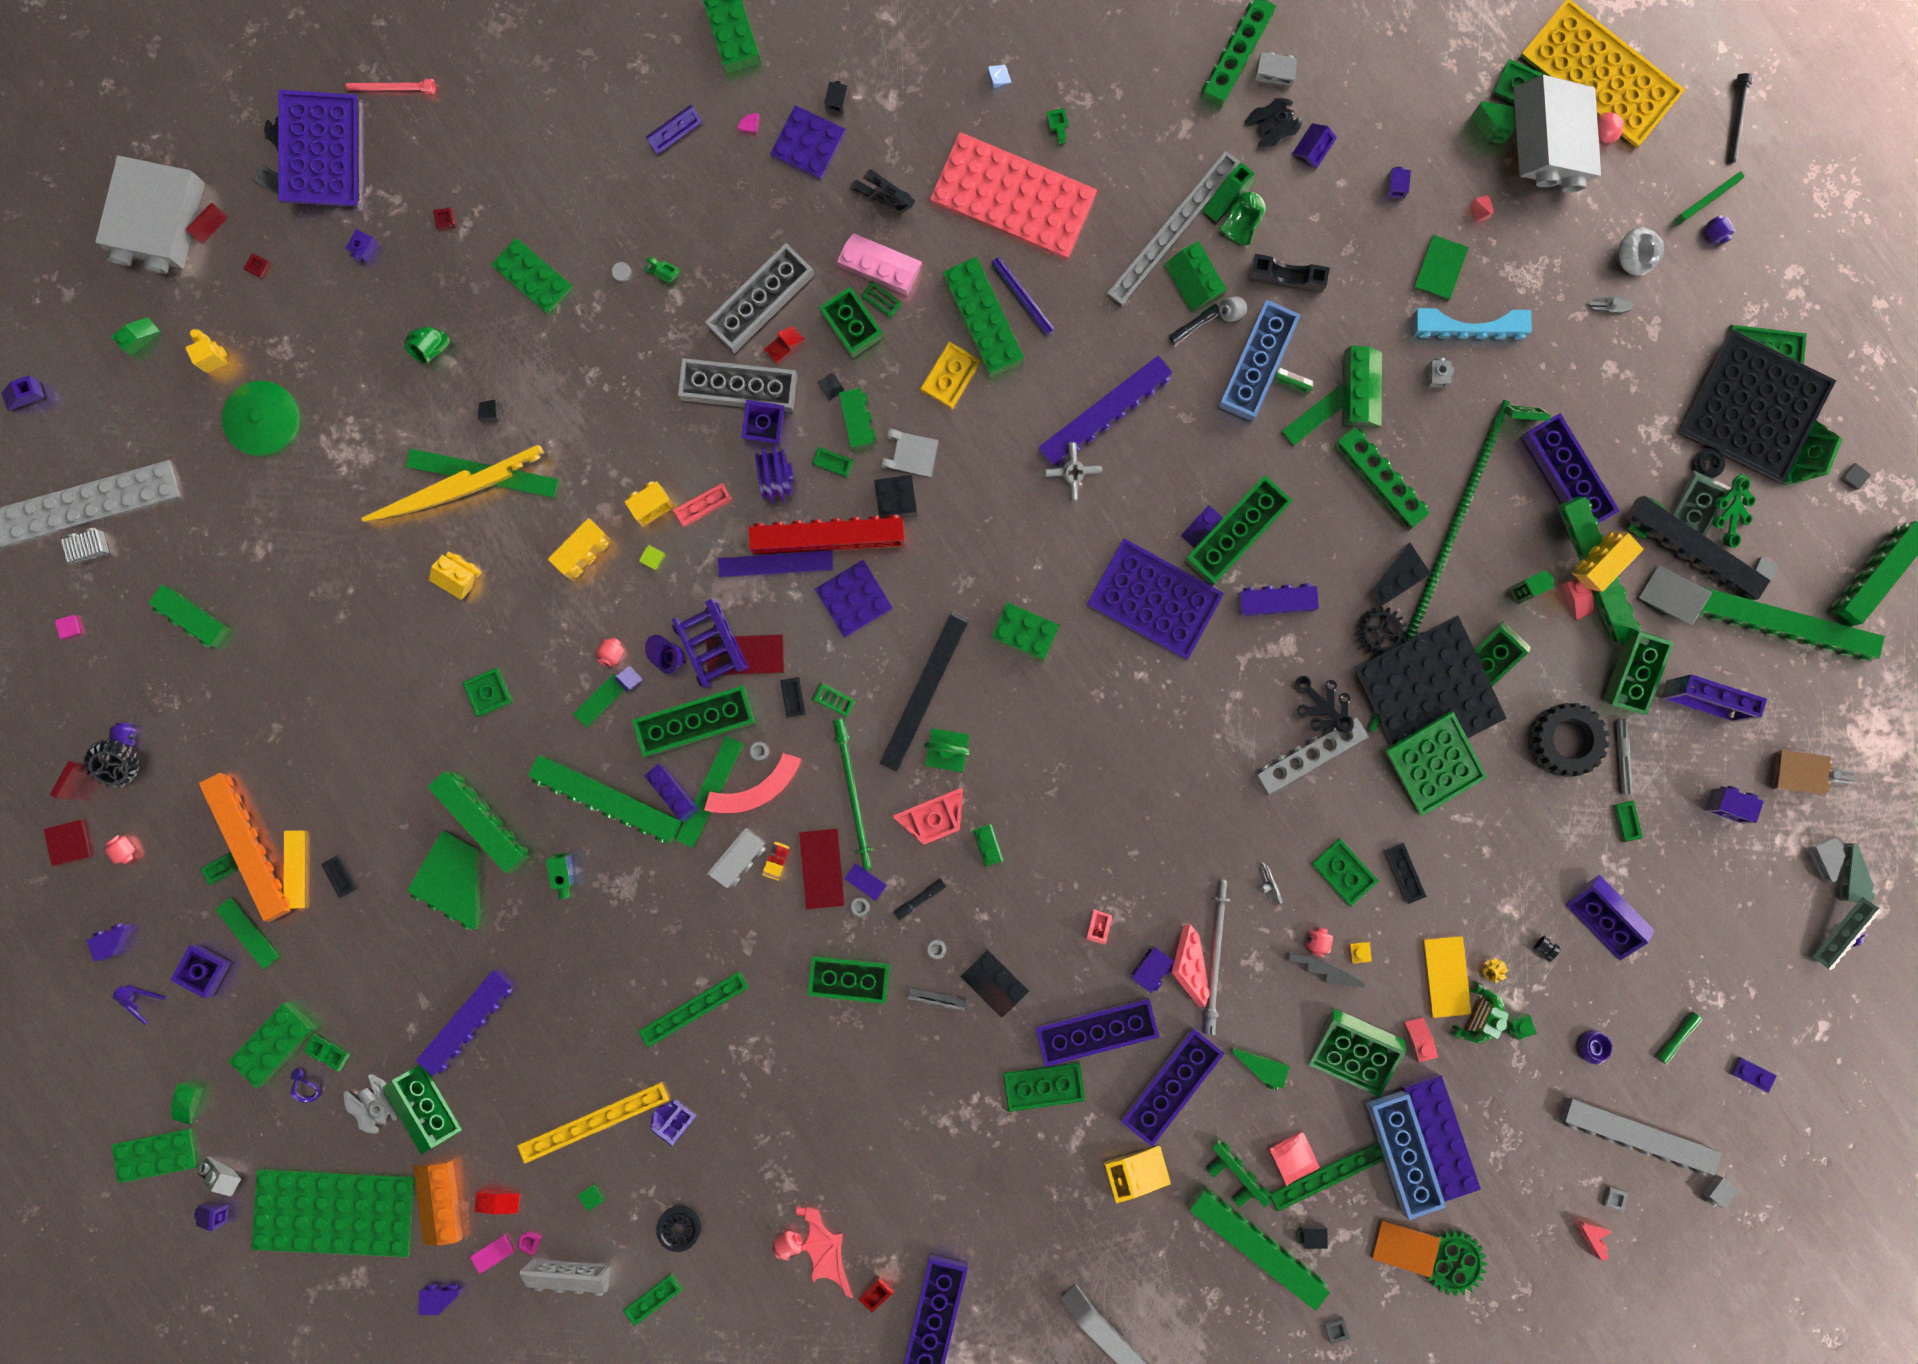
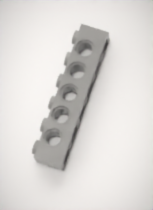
[1255,717,1369,795]

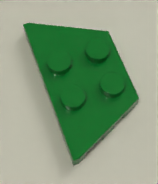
[1784,420,1842,485]

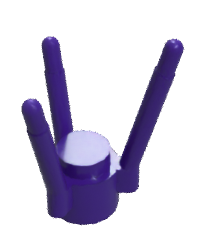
[113,985,167,1025]

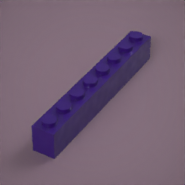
[1038,355,1173,468]

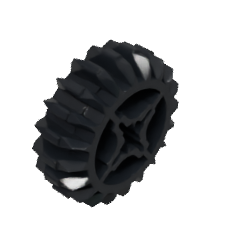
[1355,606,1408,657]
[84,738,140,789]

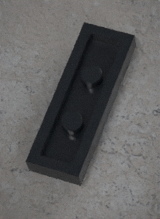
[1385,843,1427,904]

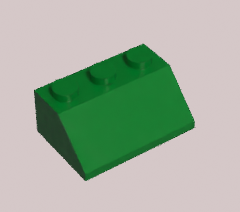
[1164,241,1227,313]

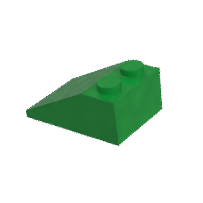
[1474,621,1531,686]

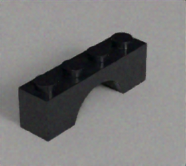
[1249,254,1330,292]

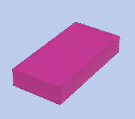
[470,1235,515,1274]

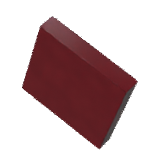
[50,761,88,800]
[44,819,92,867]

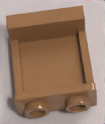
[1773,750,1833,796]

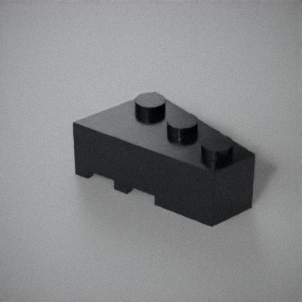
[1369,542,1431,607]

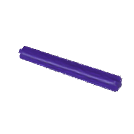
[991,257,1054,335]

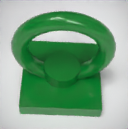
[924,728,970,773]

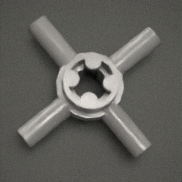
[1045,442,1102,500]

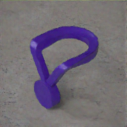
[290,1068,320,1103]

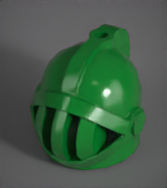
[404,326,450,365]

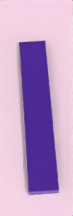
[718,551,834,578]

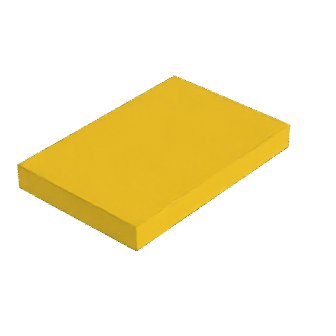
[920,341,981,409]

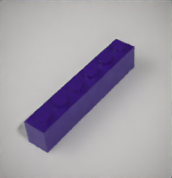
[415,969,514,1076]

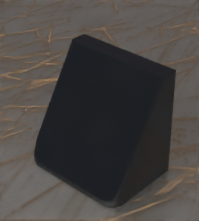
[818,372,845,400]

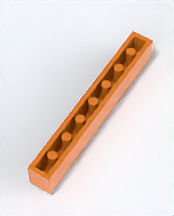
[199,773,291,922]

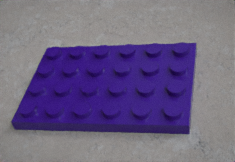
[278,90,358,207]
[1087,538,1224,660]

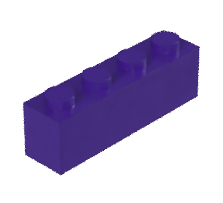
[1238,583,1319,616]

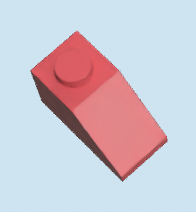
[1561,578,1594,620]
[1404,1017,1438,1062]

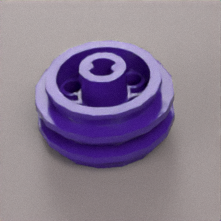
[755,445,794,505]

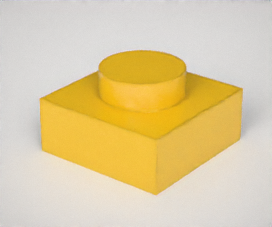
[1349,942,1372,963]

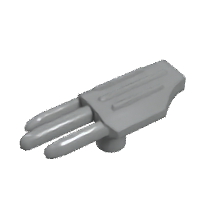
[1589,296,1632,313]
[1828,767,1857,785]
[1259,863,1283,905]

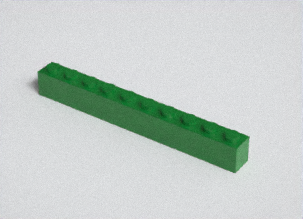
[1698,587,1885,662]

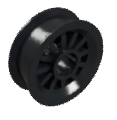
[656,1205,701,1252]

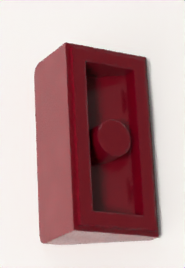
[185,203,228,243]

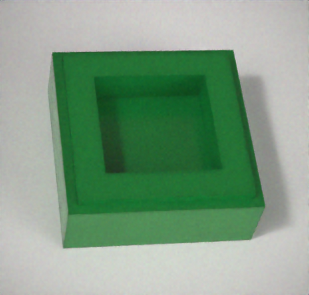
[577,1184,605,1212]

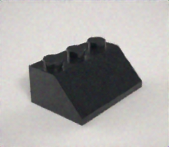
[960,949,1029,1018]

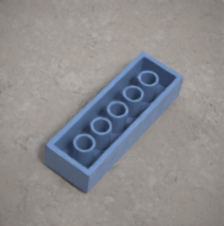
[1218,300,1301,422]
[1366,1090,1446,1220]

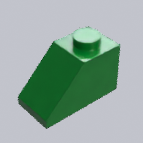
[111,317,161,356]
[171,1081,204,1125]

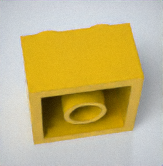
[624,481,674,527]

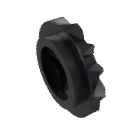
[1694,448,1725,478]

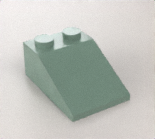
[1672,471,1730,536]

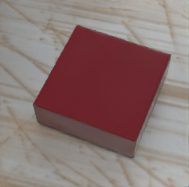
[433,207,456,230]
[243,253,270,279]

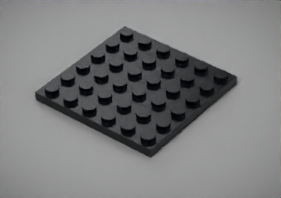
[1679,330,1837,483]
[1354,615,1507,746]

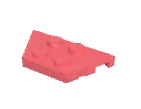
[893,788,963,845]

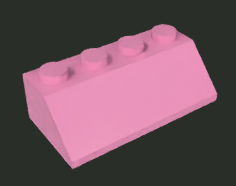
[837,233,922,297]

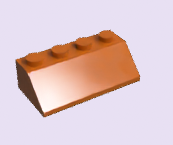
[413,1160,463,1246]

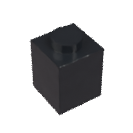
[824,81,849,113]
[1297,1225,1328,1249]

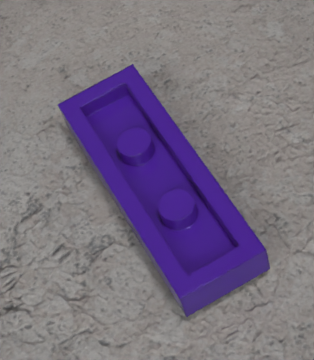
[645,105,702,154]

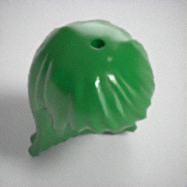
[1219,192,1266,246]

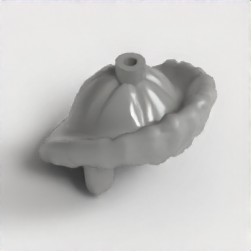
[1619,227,1664,276]

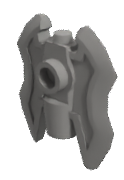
[343,1074,398,1133]

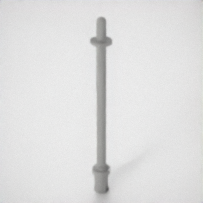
[1203,879,1230,1035]

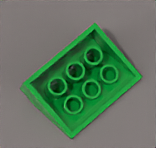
[1308,1008,1406,1097]

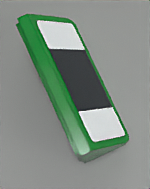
[1274,368,1313,394]

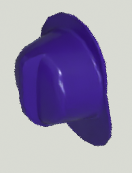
[645,635,685,674]

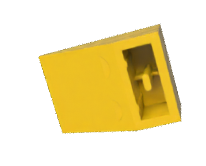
[1103,1145,1171,1203]

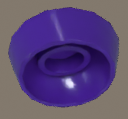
[1580,1030,1613,1065]

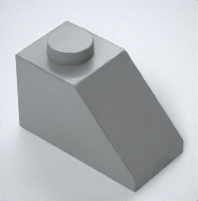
[1808,838,1845,883]

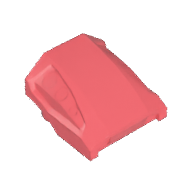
[1269,1131,1320,1186]

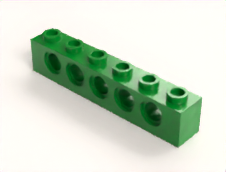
[1202,0,1276,108]
[1335,426,1430,530]

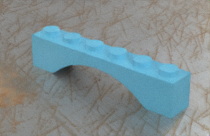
[1413,308,1532,340]

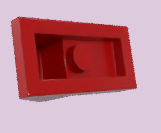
[764,326,805,364]
[858,1276,894,1313]

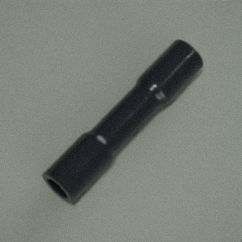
[1169,304,1219,345]
[893,878,946,921]

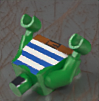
[1450,981,1509,1044]

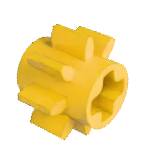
[1482,958,1508,984]

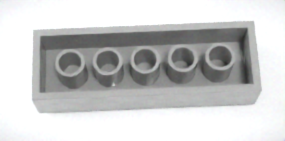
[705,243,814,354]
[678,358,798,413]

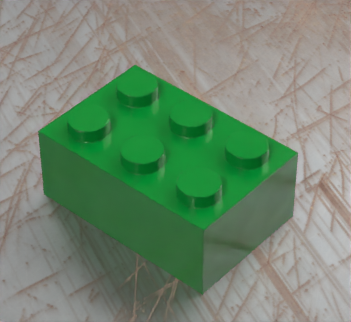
[819,286,883,359]
[991,602,1059,662]

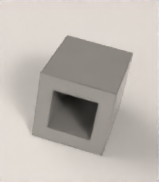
[1702,1175,1739,1209]

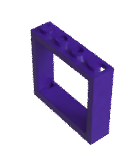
[1661,674,1767,722]

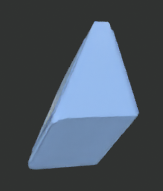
[988,65,1011,89]

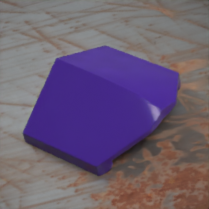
[651,1100,696,1147]

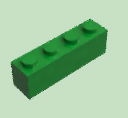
[148,584,230,648]

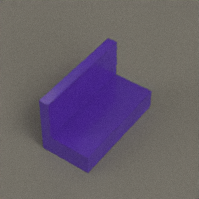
[1292,123,1337,168]

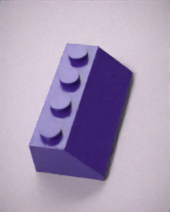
[1566,874,1654,961]

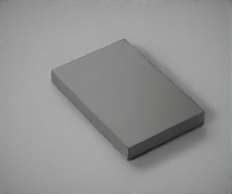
[1639,565,1712,626]

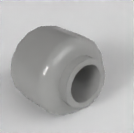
[1219,296,1247,322]

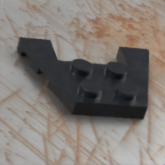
[849,169,916,213]

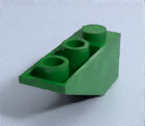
[1202,162,1255,222]

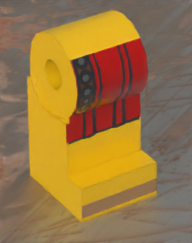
[762,842,790,881]

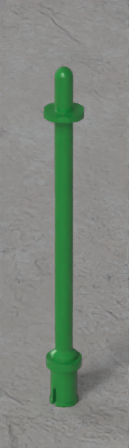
[832,718,873,870]

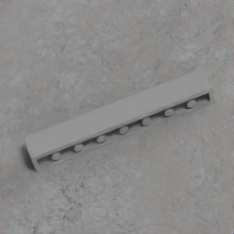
[1560,1098,1722,1177]

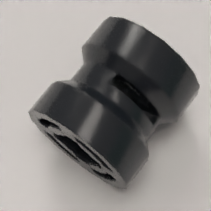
[1533,935,1561,962]

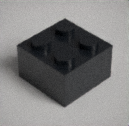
[874,475,918,519]

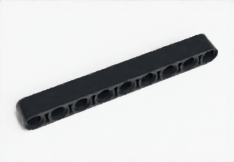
[880,610,970,772]

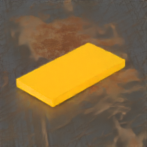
[1423,936,1472,1018]

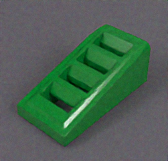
[811,683,855,717]

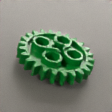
[1426,1230,1488,1296]

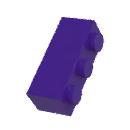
[644,763,700,822]

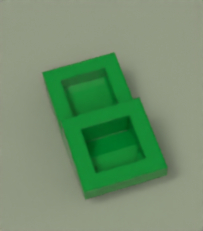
[303,1034,351,1072]

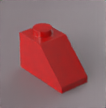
[474,1188,521,1214]

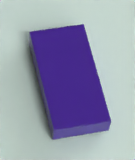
[844,863,887,901]

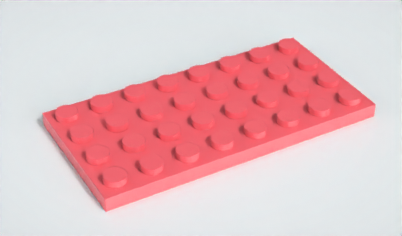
[930,132,1097,259]

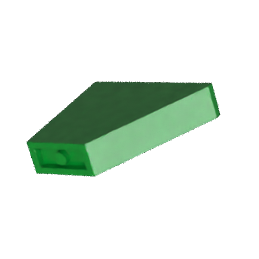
[407,830,480,931]

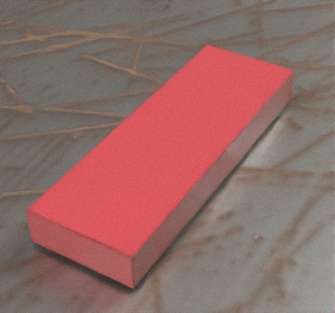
[673,482,732,527]

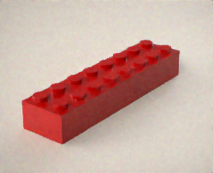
[748,515,905,555]

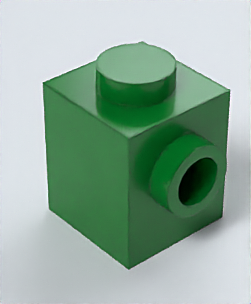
[1506,1013,1537,1040]

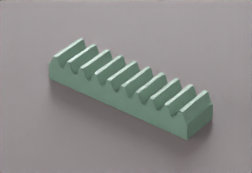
[1813,896,1881,970]

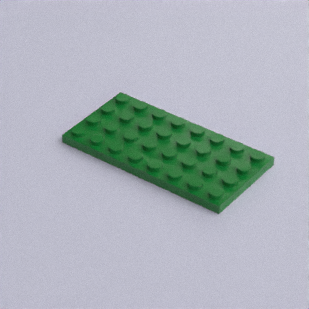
[251,1169,415,1257]

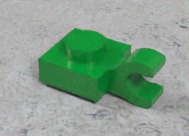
[1046,108,1069,145]
[644,257,680,283]

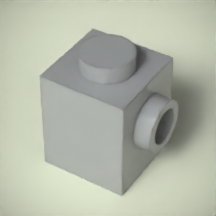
[1428,358,1454,387]

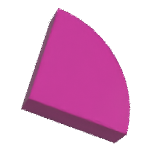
[737,113,759,134]

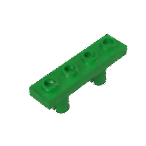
[1207,1139,1271,1208]

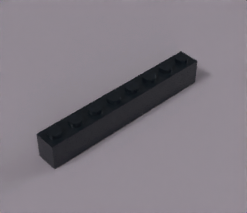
[1625,495,1771,600]

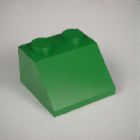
[1471,101,1516,143]

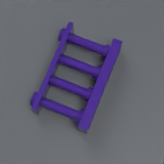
[672,599,749,689]

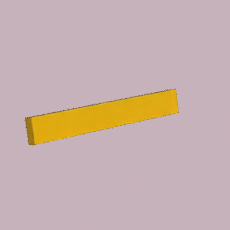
[517,1082,669,1164]

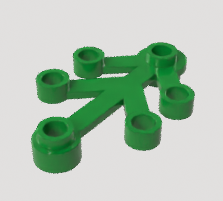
[1712,474,1756,548]

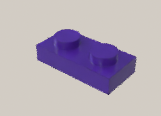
[1731,1057,1777,1093]

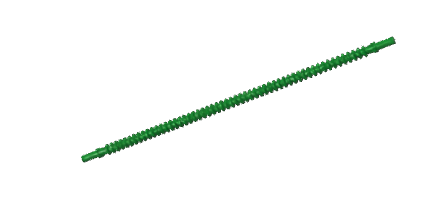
[1368,400,1510,733]

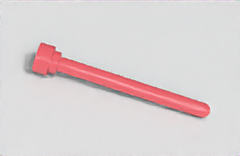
[344,79,435,94]

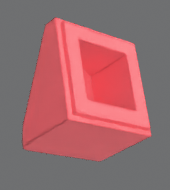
[1470,195,1494,222]

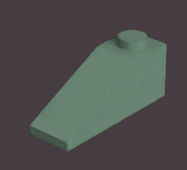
[1840,843,1875,903]

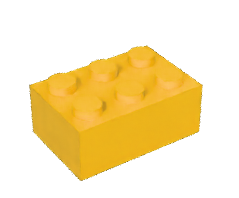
[548,518,611,580]
[1572,531,1644,592]

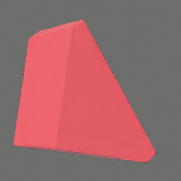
[1085,910,1112,945]

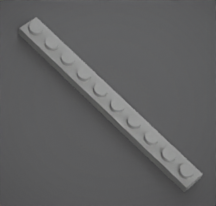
[1107,151,1240,306]

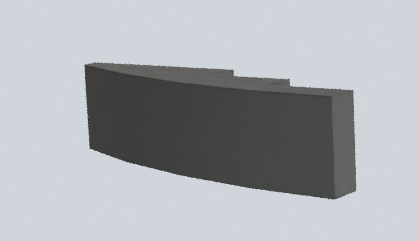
[1286,953,1365,988]

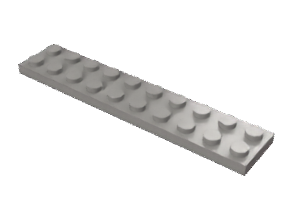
[0,460,180,549]

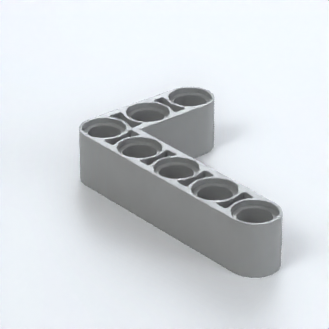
[1061,1284,1147,1364]

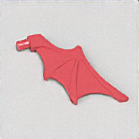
[796,1207,853,1298]

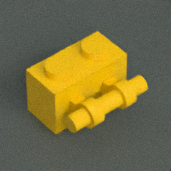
[185,329,228,373]
[429,552,481,600]

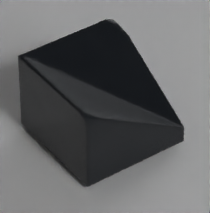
[478,400,500,422]

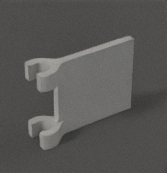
[880,429,938,478]

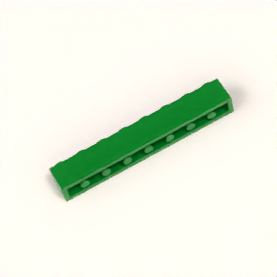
[1557,496,1641,647]

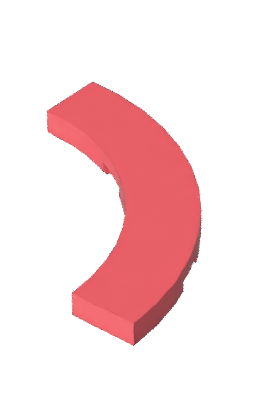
[704,753,801,813]

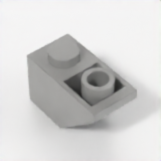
[197,1156,241,1197]

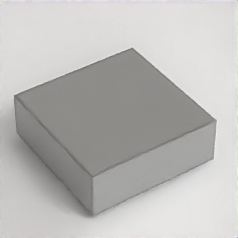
[1755,557,1779,583]
[1603,1186,1629,1212]

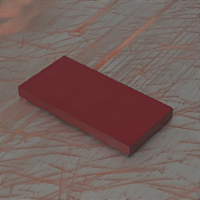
[706,634,784,676]
[799,829,845,909]

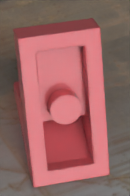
[1577,1221,1612,1261]

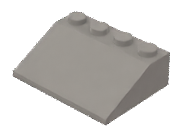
[520,1259,610,1296]

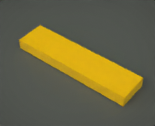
[284,831,305,908]

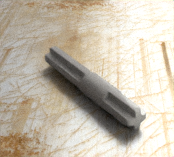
[1616,719,1633,795]

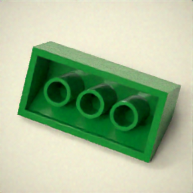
[1343,345,1382,427]
[382,1065,462,1155]

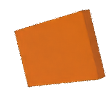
[1373,1220,1441,1278]

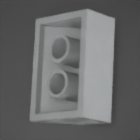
[707,828,767,888]

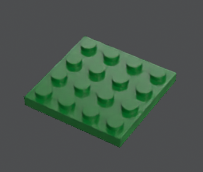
[1385,711,1488,816]

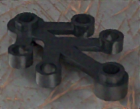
[1296,676,1354,734]

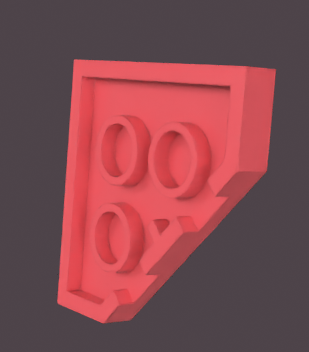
[1172,925,1209,1007]

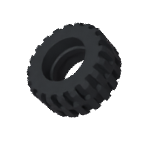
[1529,703,1609,777]

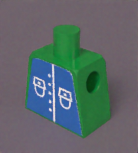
[546,852,574,899]

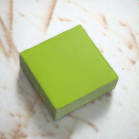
[639,545,666,571]

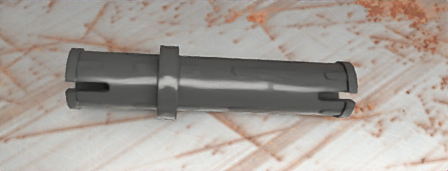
[908,987,967,1012]

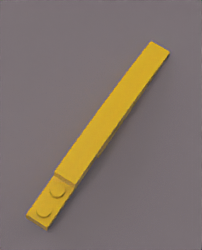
[361,445,544,522]

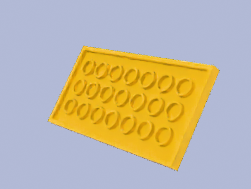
[1520,0,1685,148]

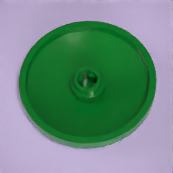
[222,381,300,457]

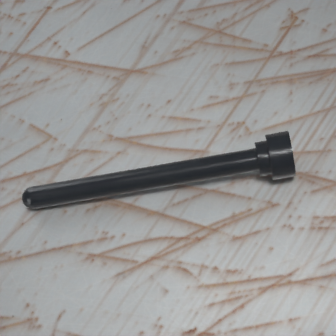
[1729,73,1753,163]

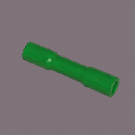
[1657,1012,1702,1065]

